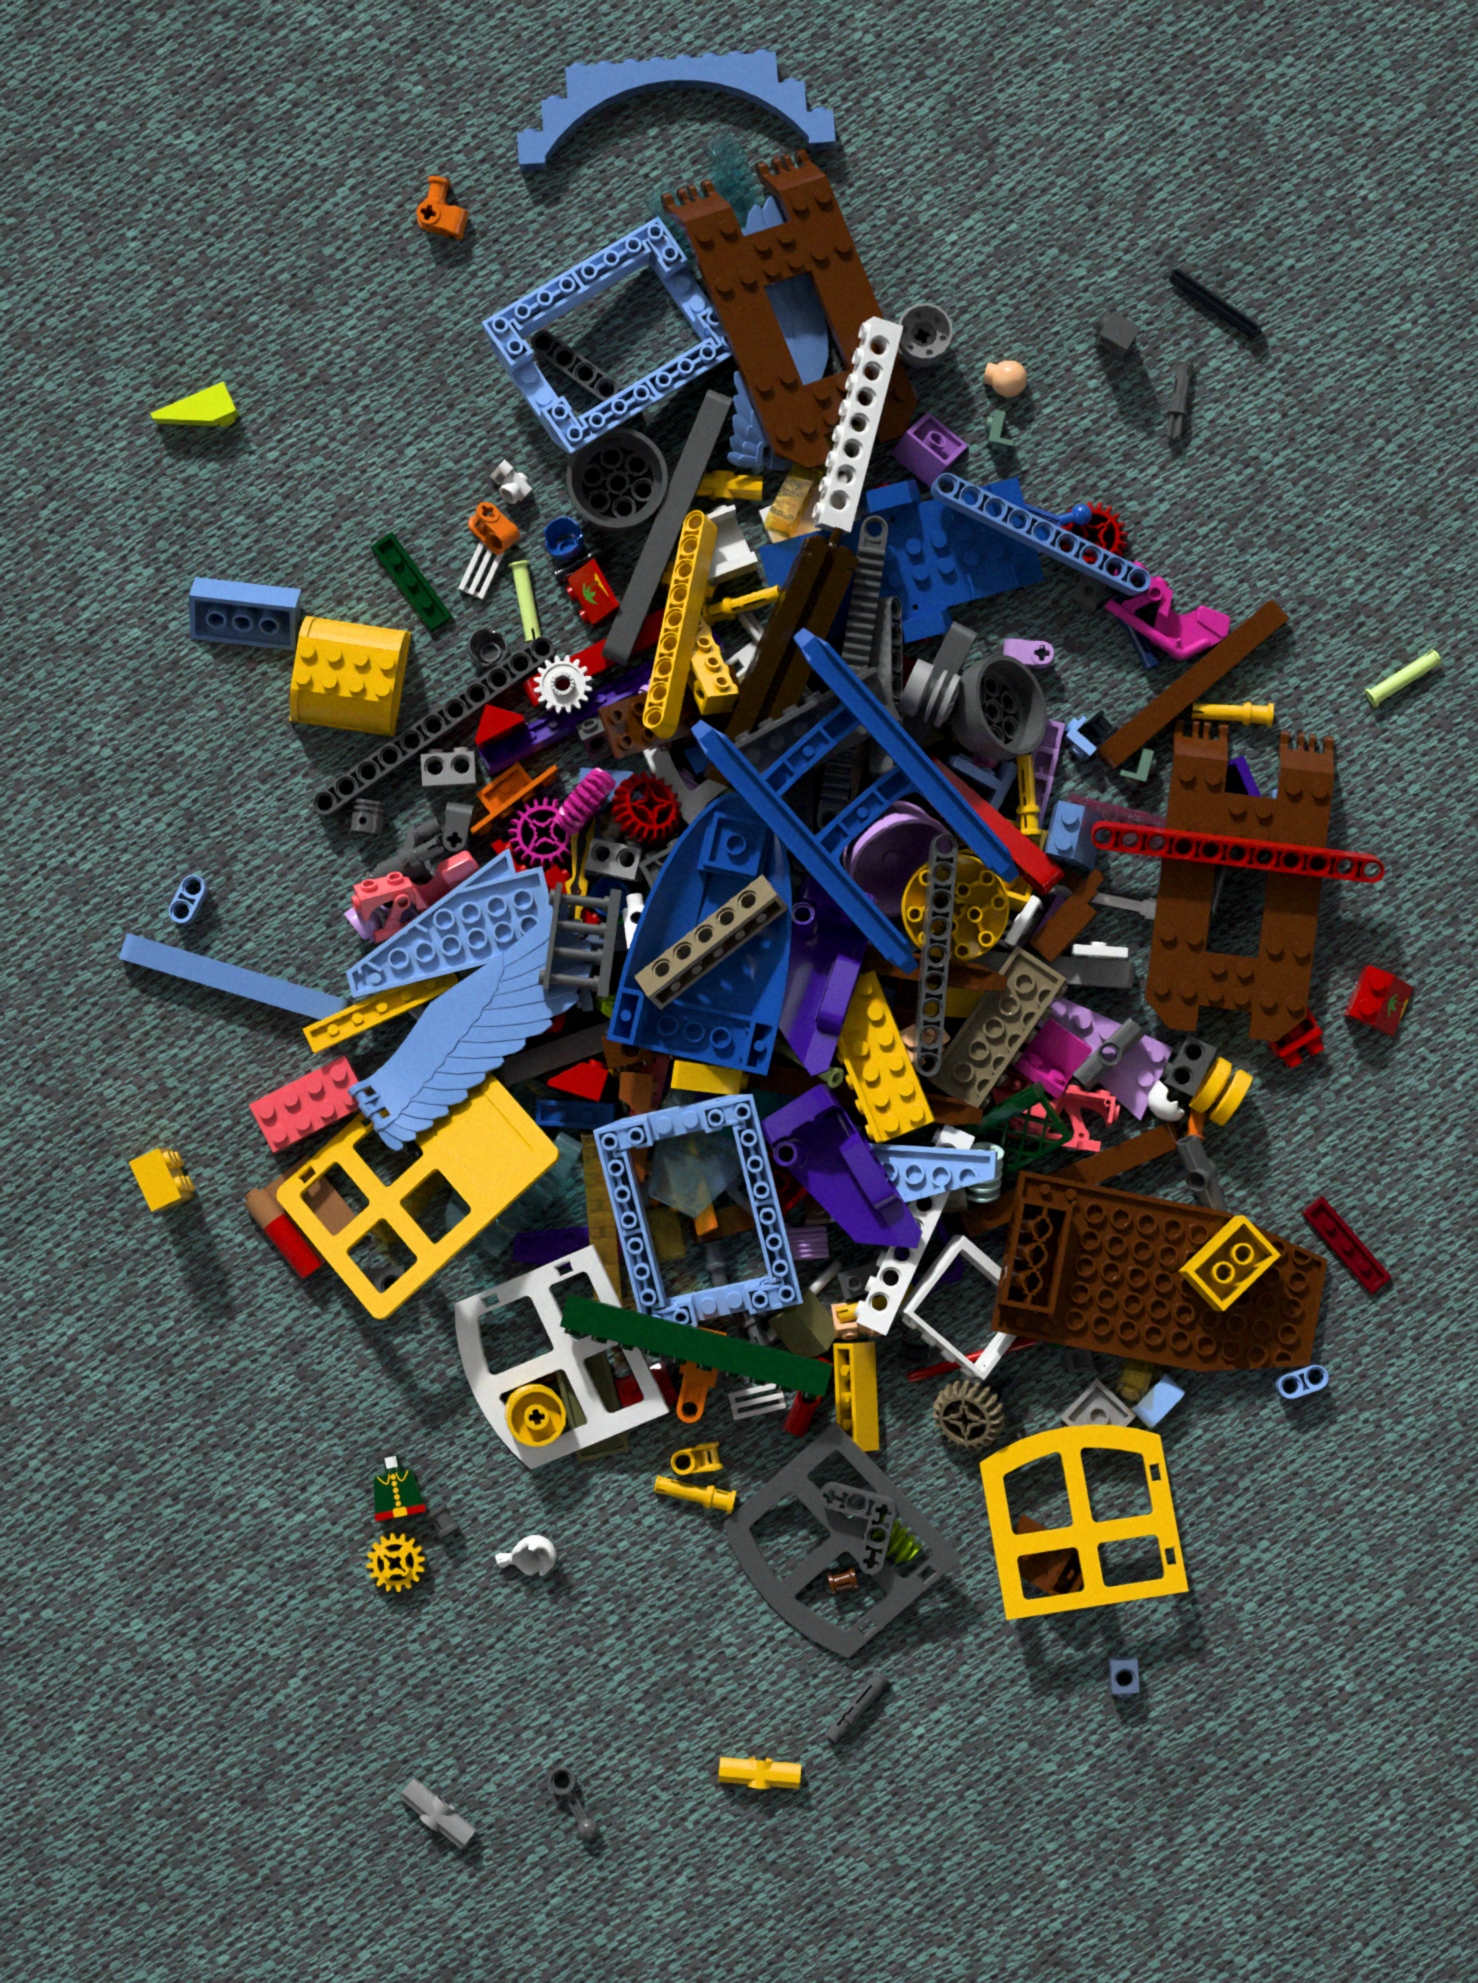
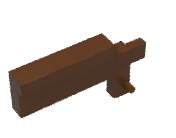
[1028,868,1106,965]

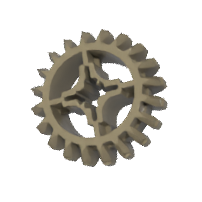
[932,1379,1005,1451]

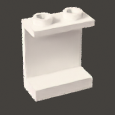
[706,505,758,587]

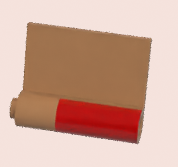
[243,1154,357,1280]

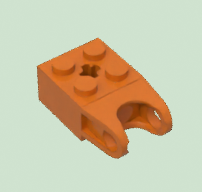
[677,1326,727,1423]

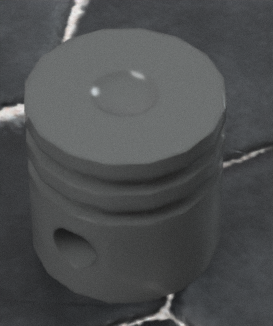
[350,799,386,836]

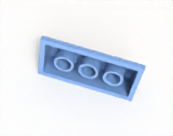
[189,577,301,651]

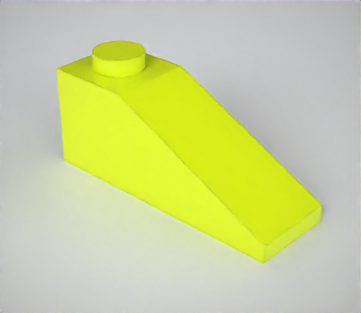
[150,382,239,427]

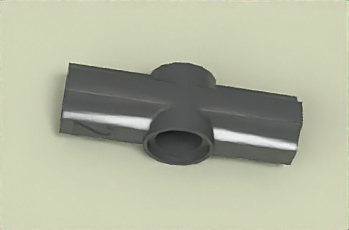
[1072,1018,1146,1091]
[1175,1134,1228,1216]

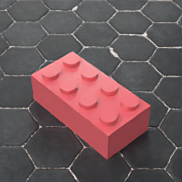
[249,1055,369,1153]

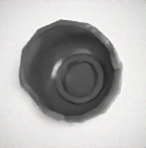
[468,627,508,669]

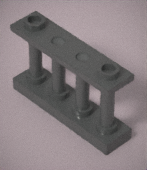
[538,882,622,1001]

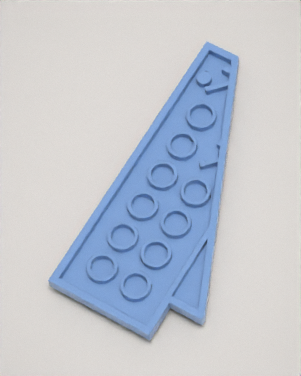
[346,848,553,998]

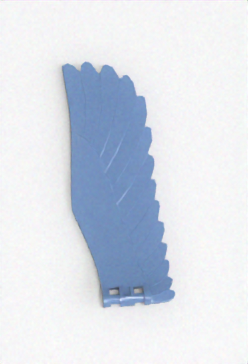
[727,195,829,472]
[347,904,592,1151]

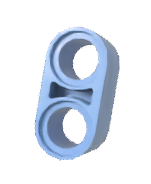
[169,875,208,925]
[1275,1364,1329,1399]
[1130,1373,1185,1428]

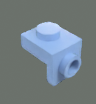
[1063,716,1097,759]

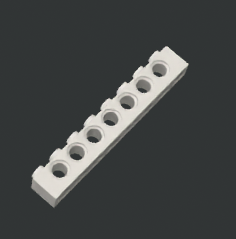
[812,316,903,536]
[853,1124,975,1336]

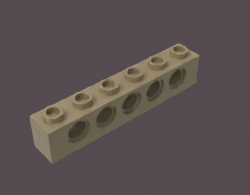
[634,874,789,1010]

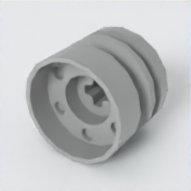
[897,303,953,368]
[897,659,961,729]

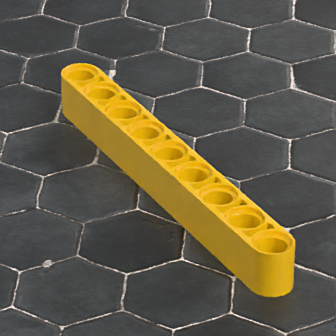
[643,510,717,739]

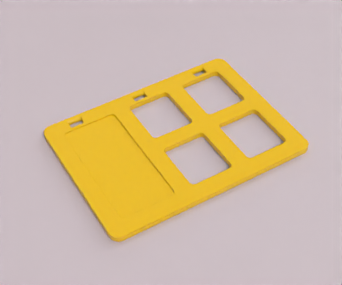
[276,1072,560,1320]

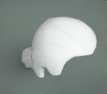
[495,1535,557,1576]

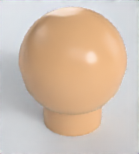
[983,361,1027,397]

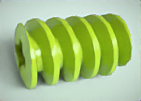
[865,1511,923,1564]

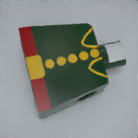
[374,1455,428,1521]

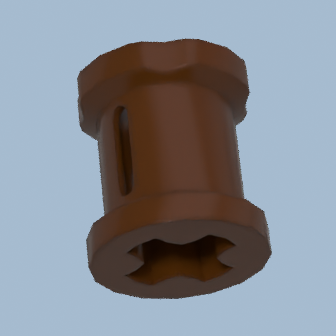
[827,1567,859,1597]

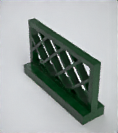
[955,1081,1073,1178]

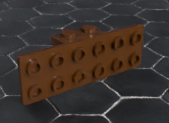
[597,665,740,760]

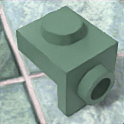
[984,410,1015,454]
[1117,748,1157,787]

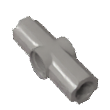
[399,1778,476,1849]

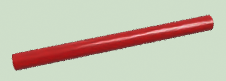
[907,1337,1038,1384]

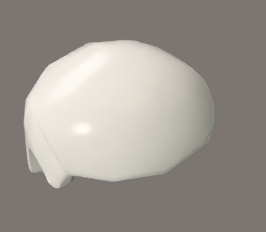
[1148,1081,1185,1122]

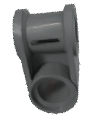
[442,802,475,855]

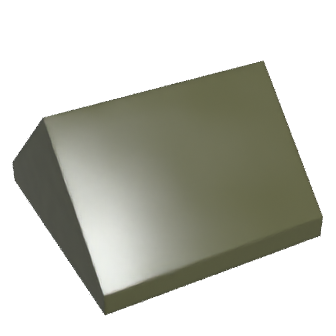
[767,1288,836,1358]

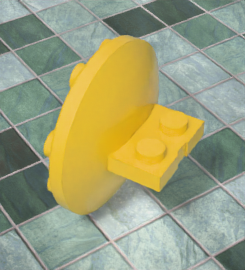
[901,854,1009,962]

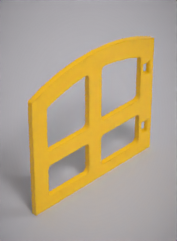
[979,1425,1189,1620]

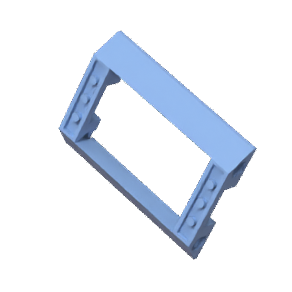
[481,216,733,455]
[593,1094,803,1327]

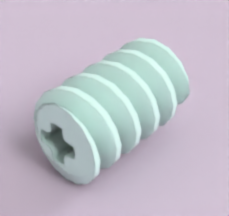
[966,1142,1004,1203]

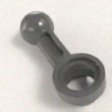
[548,1767,599,1840]

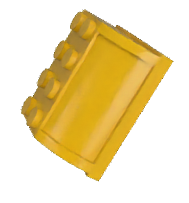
[289,616,411,737]

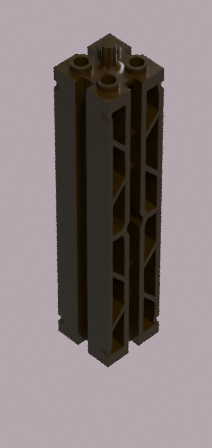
[702,527,859,791]

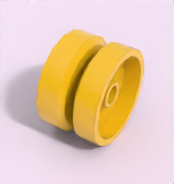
[1189,1057,1253,1126]
[504,1383,566,1447]

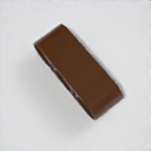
[687,1201,756,1244]

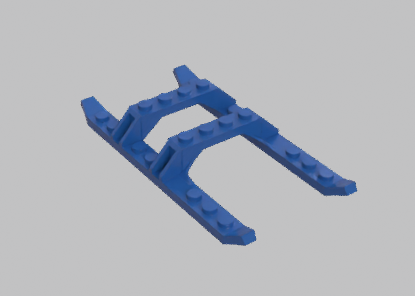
[691,628,1019,975]

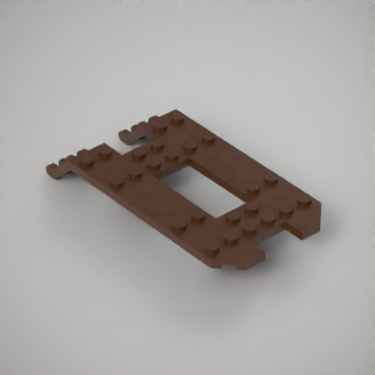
[660,149,917,471]
[1144,717,1334,1042]

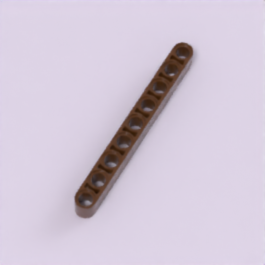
[1095,598,1290,771]
[954,1121,1180,1239]

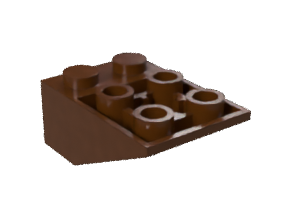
[1012,1514,1083,1596]

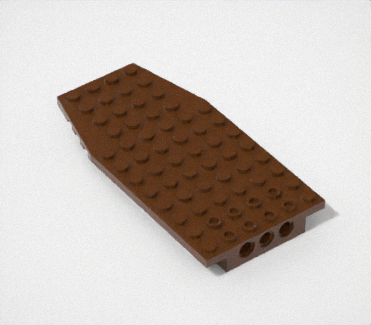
[990,1171,1328,1372]

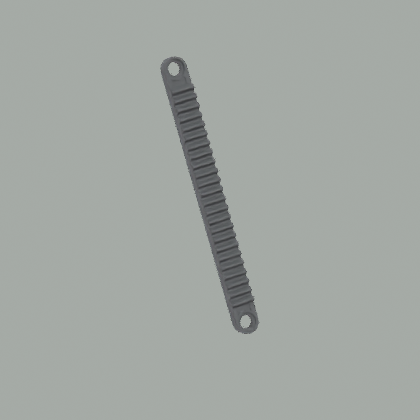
[816,515,888,831]

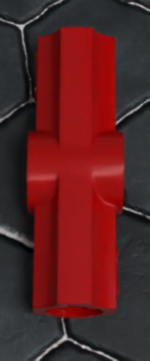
[782,1355,834,1438]

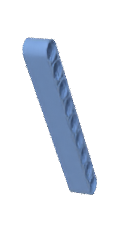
[930,473,1151,596]
[119,933,353,1020]

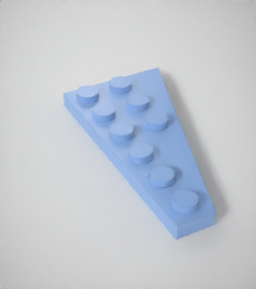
[831,1143,998,1222]

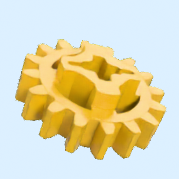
[366,1532,426,1592]

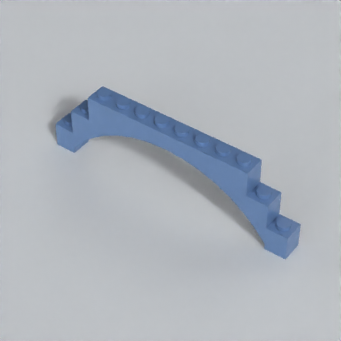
[517,49,836,171]

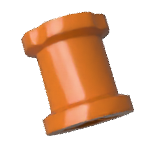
[424,176,451,205]

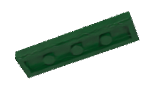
[370,531,453,633]

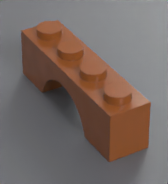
[619,1070,658,1182]

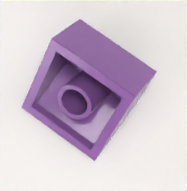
[891,412,968,487]

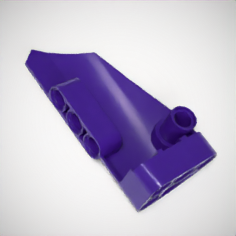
[778,877,878,1077]
[760,1084,923,1249]

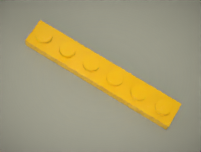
[302,972,459,1055]

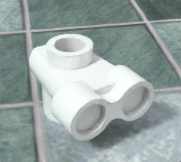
[489,459,532,504]

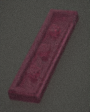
[1065,794,1166,828]

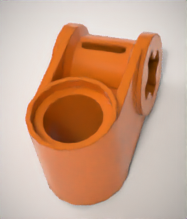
[416,201,469,240]
[468,502,520,554]

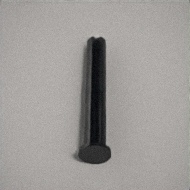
[1169,268,1264,342]

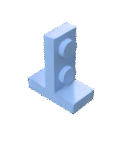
[944,753,1018,811]

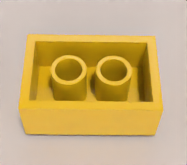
[129,1148,195,1212]
[1178,1215,1280,1311]

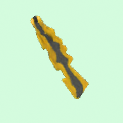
[565,816,596,941]

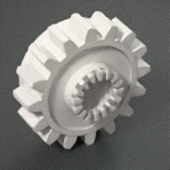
[534,655,592,715]

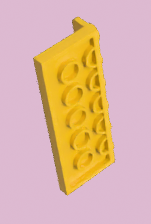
[835,970,935,1144]

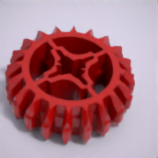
[1059,502,1128,569]
[610,772,683,845]

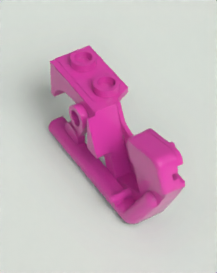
[1104,560,1231,661]

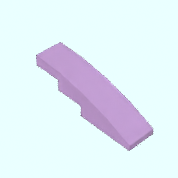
[1015,719,1065,829]

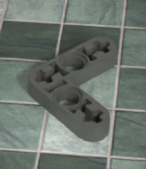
[819,1482,897,1575]

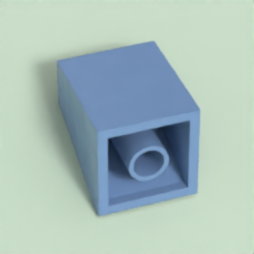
[1043,800,1105,870]

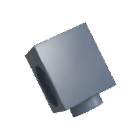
[1108,1657,1139,1698]

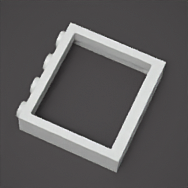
[897,1235,1017,1380]

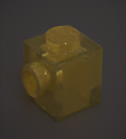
[1114,1358,1156,1401]

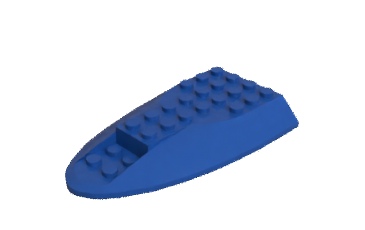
[607,791,792,1076]

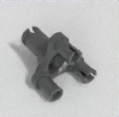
[366,817,444,884]

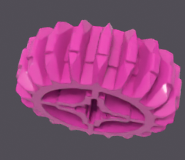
[555,768,616,835]
[508,797,580,870]

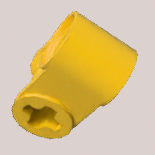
[671,1441,723,1475]

